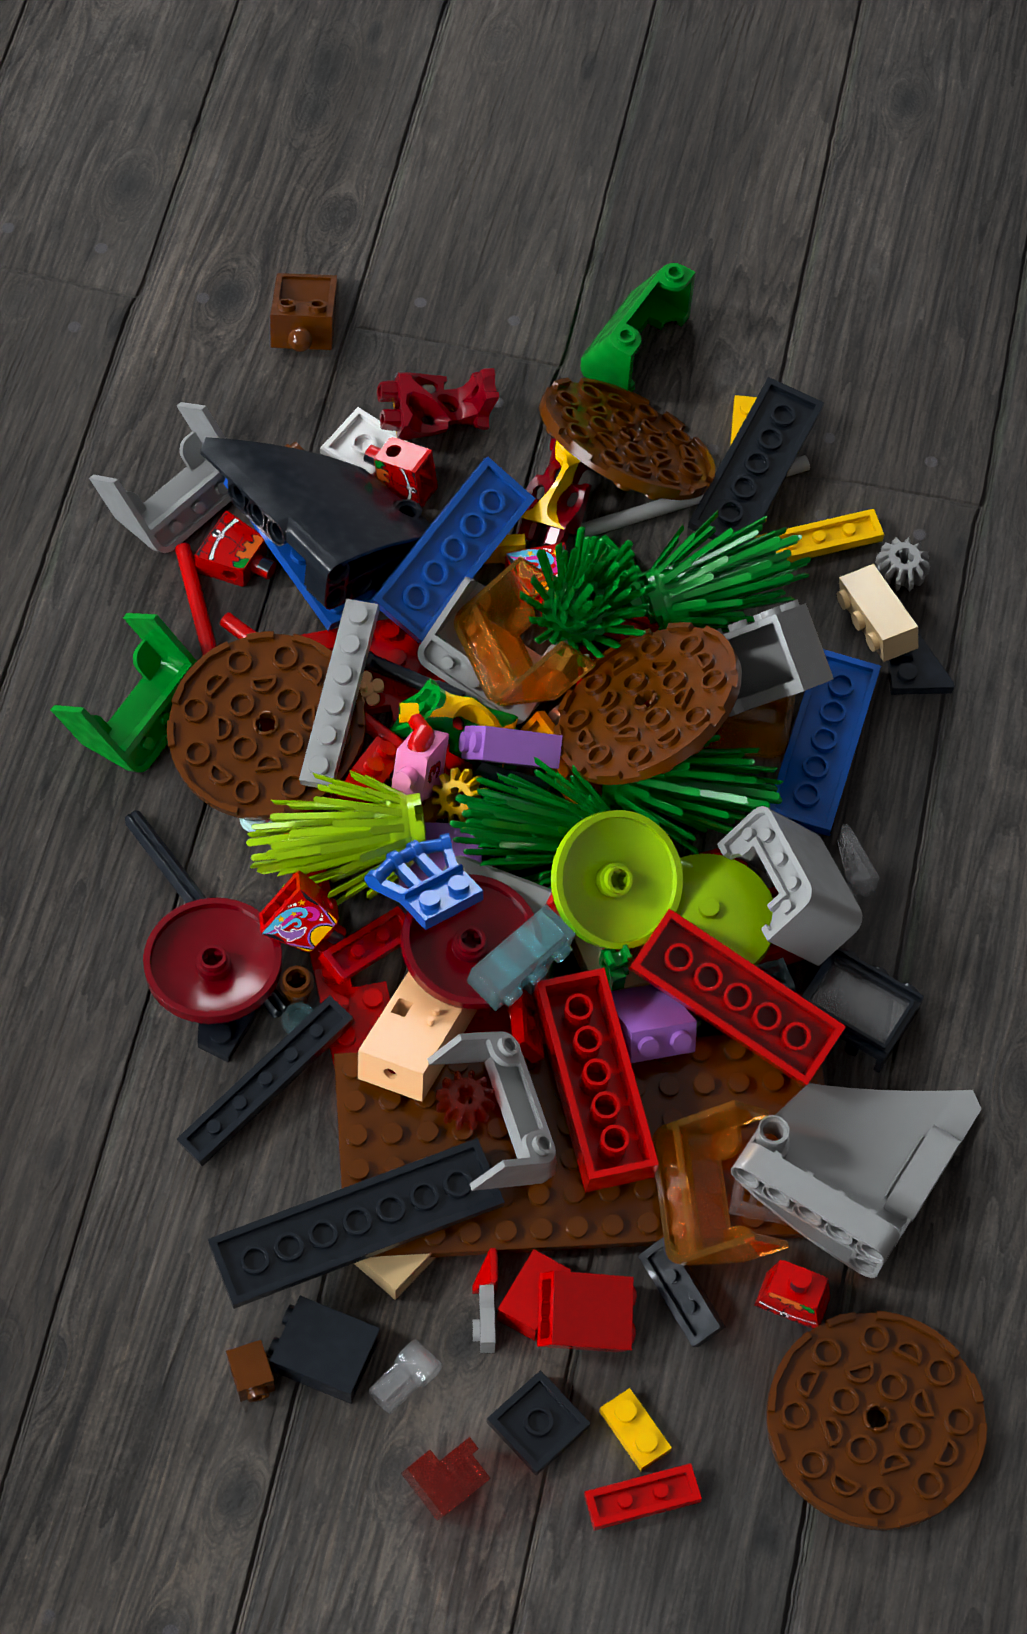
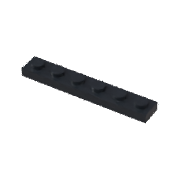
[177,996,355,1166]

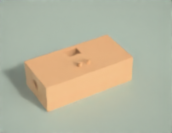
[358,971,478,1102]

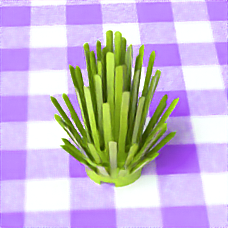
[246,770,429,905]

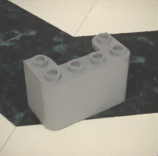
[717,599,834,717]
[717,806,863,966]

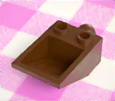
[270,273,337,352]

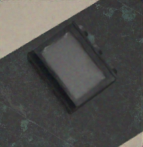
[802,947,924,1073]

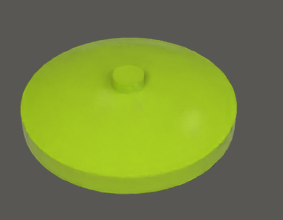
[551,810,683,949]
[676,854,773,966]

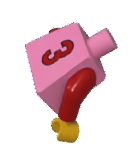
[390,703,449,807]

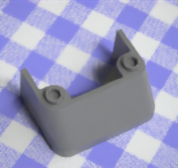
[89,402,231,553]
[427,1031,557,1191]

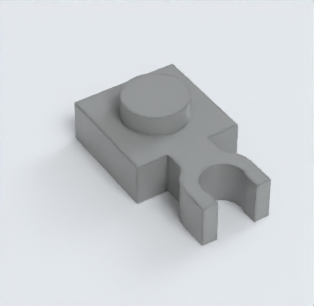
[473,1285,495,1353]

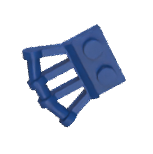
[364,833,483,930]

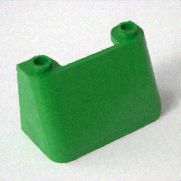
[580,263,696,392]

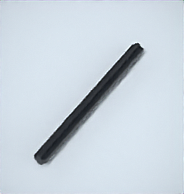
[125,810,288,1018]

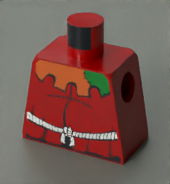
[364,437,438,507]
[194,511,276,587]
[754,1260,831,1329]

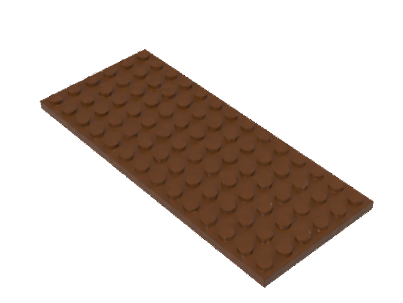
[334,1035,824,1258]

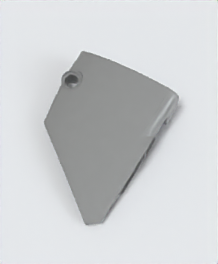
[731,1083,981,1278]

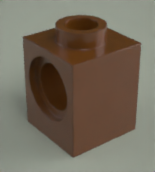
[226,1340,276,1403]

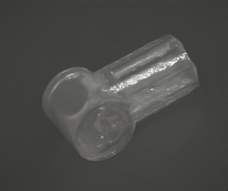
[369,1339,443,1414]

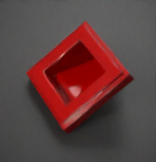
[472,1248,498,1294]

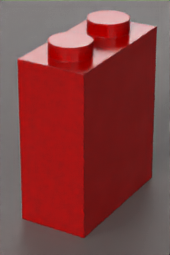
[537,1271,637,1352]

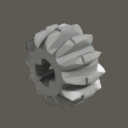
[875,537,930,592]

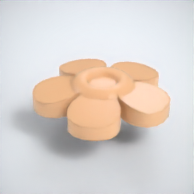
[359,671,385,706]

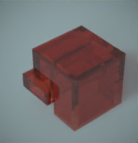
[401,1437,491,1521]

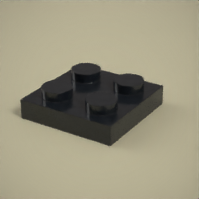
[486,1370,591,1476]

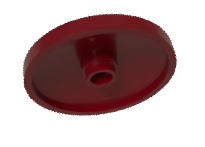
[401,874,541,1009]
[143,898,282,1024]

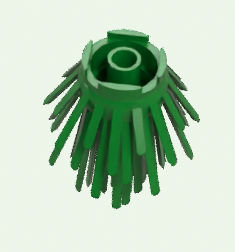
[636,510,811,632]
[520,526,657,665]
[602,735,784,854]
[450,757,622,889]

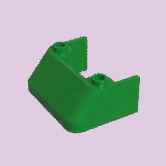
[50,613,197,772]

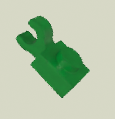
[599,944,633,991]

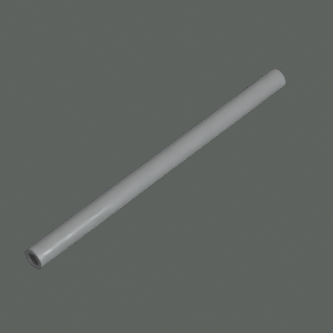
[574,455,810,540]

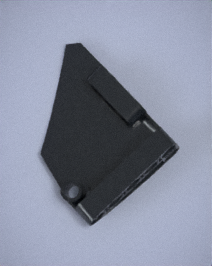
[200,437,431,610]

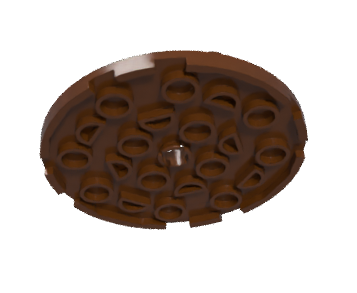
[539,377,716,500]
[554,622,742,785]
[167,631,366,820]
[766,1311,987,1530]

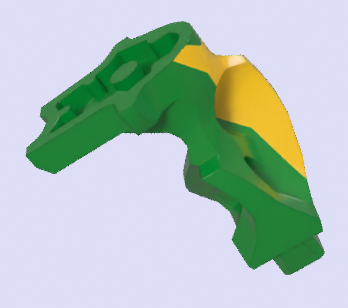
[390,679,519,770]

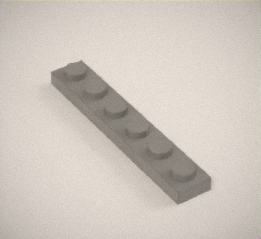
[299,599,380,788]

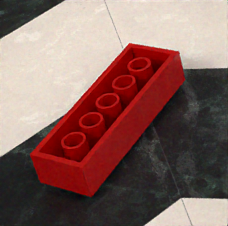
[628,908,846,1086]
[533,968,659,1193]

